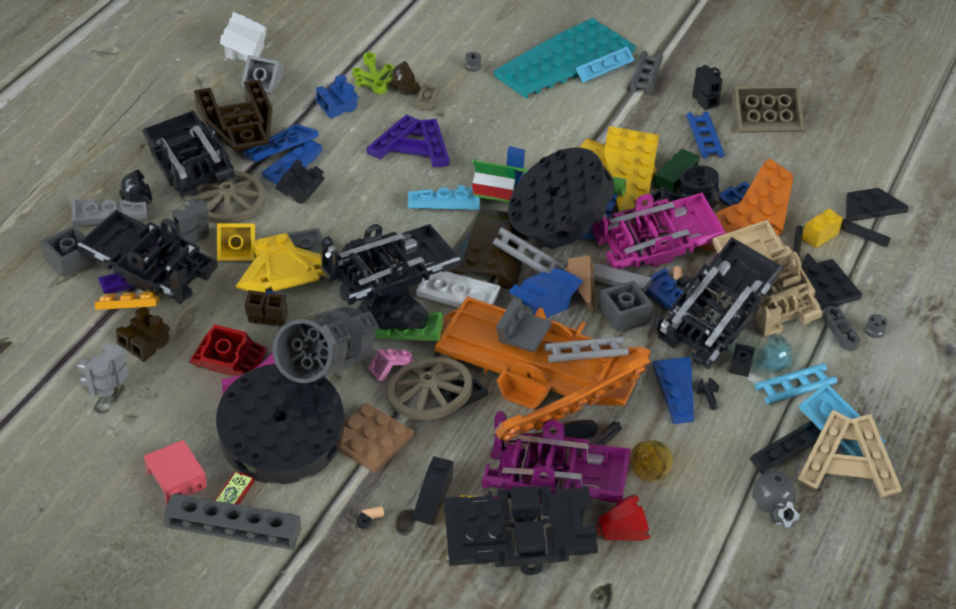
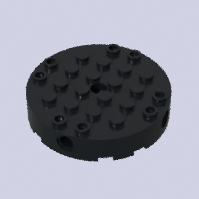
[508,147,614,249]
[216,364,345,484]

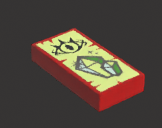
[214,471,254,505]

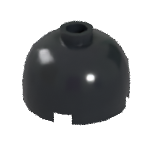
[119,170,153,205]

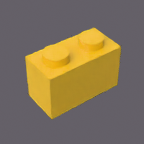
[802,209,843,248]

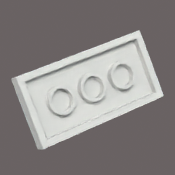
[416,271,501,308]

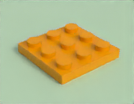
[94,291,160,310]

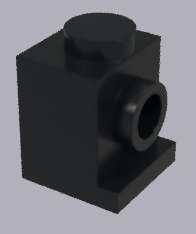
[729,343,755,377]

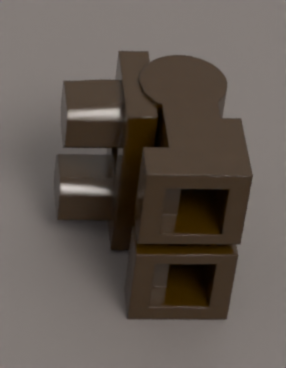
[244,290,288,327]
[116,307,170,362]

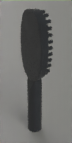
[534,419,598,439]

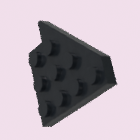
[358,293,430,329]

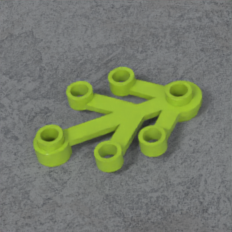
[352,52,394,95]

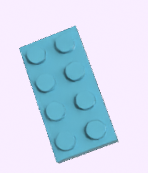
[798,383,886,457]

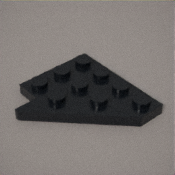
[801,253,862,310]

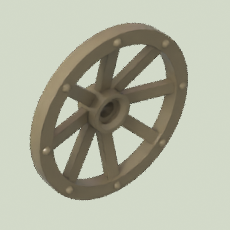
[189,170,266,223]
[387,357,473,420]

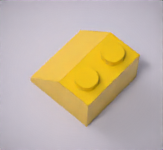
[217,224,256,261]

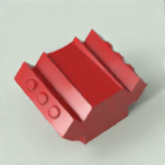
[189,324,267,376]

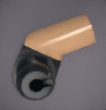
[673,266,692,288]
[356,506,384,529]

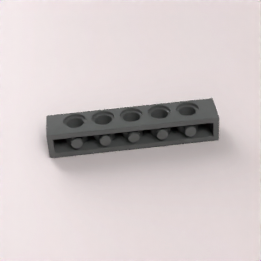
[164,493,301,550]

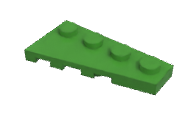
[375,312,444,341]

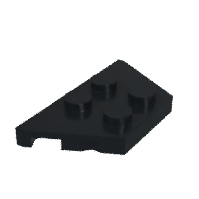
[845,188,909,222]

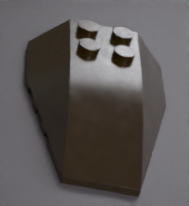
[447,208,522,289]

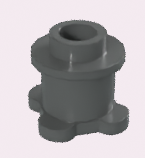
[769,502,799,528]

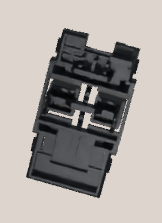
[77,210,218,304]

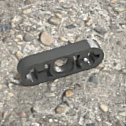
[823,306,860,351]

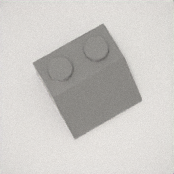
[241,55,285,94]

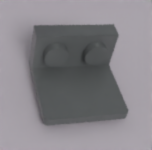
[496,298,552,352]

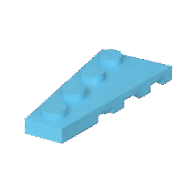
[408,185,480,210]

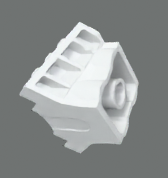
[220,12,267,61]

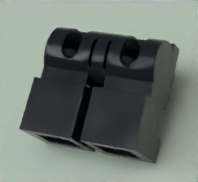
[692,65,723,110]
[275,159,325,204]

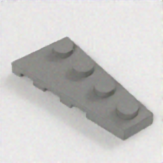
[71,197,148,226]

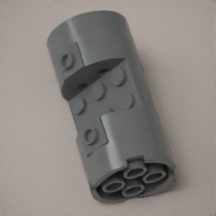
[273,307,380,383]

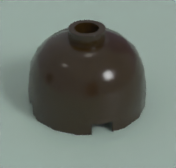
[390,61,421,95]

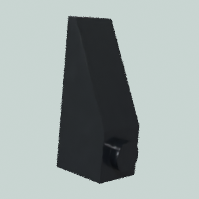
[412,456,454,526]

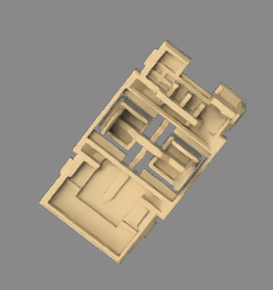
[712,220,822,337]

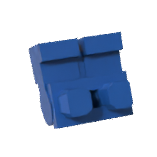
[316,75,359,118]

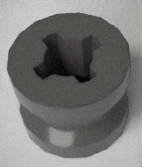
[465,52,481,72]
[865,314,887,338]

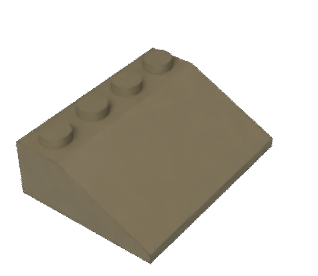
[730,85,805,133]

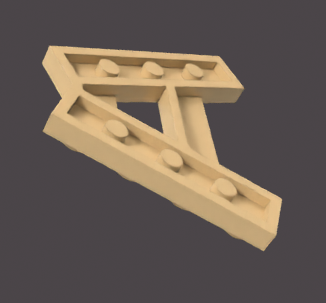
[796,410,902,499]

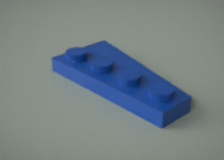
[652,357,694,424]

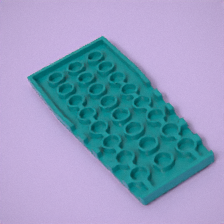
[494,18,636,98]

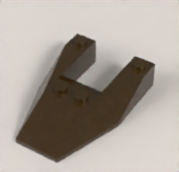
[194,79,273,150]

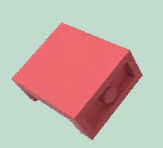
[144,440,207,504]

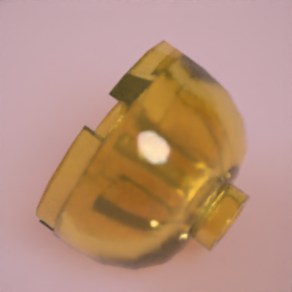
[631,440,674,483]

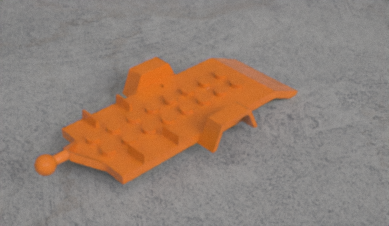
[435,296,651,409]

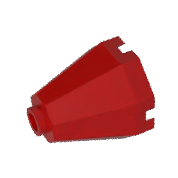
[595,494,650,541]

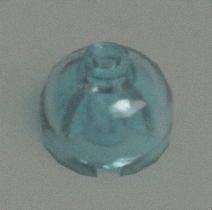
[756,333,794,374]

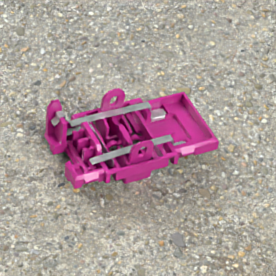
[592,193,726,269]

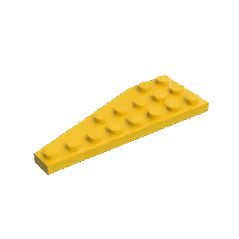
[603,126,659,238]

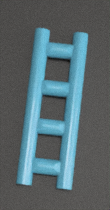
[755,363,837,404]

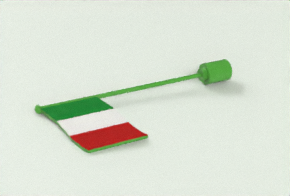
[472,159,627,202]

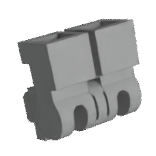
[77,343,129,397]

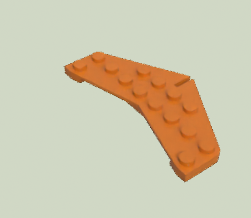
[699,158,794,251]
[495,355,650,442]

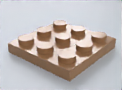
[339,403,414,473]

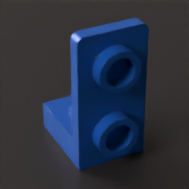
[506,146,525,189]

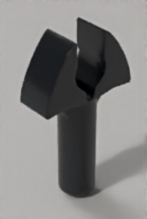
[697,378,719,410]

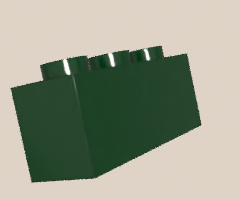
[654,149,700,193]

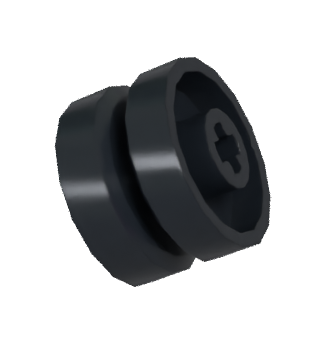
[680,165,719,196]

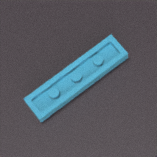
[576,46,634,83]

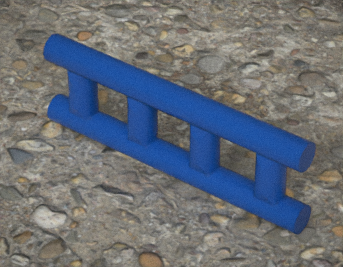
[686,112,725,159]

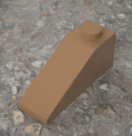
[565,255,595,313]

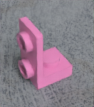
[368,349,415,381]

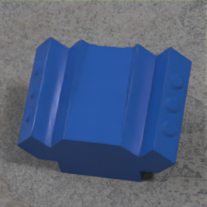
[508,267,583,318]

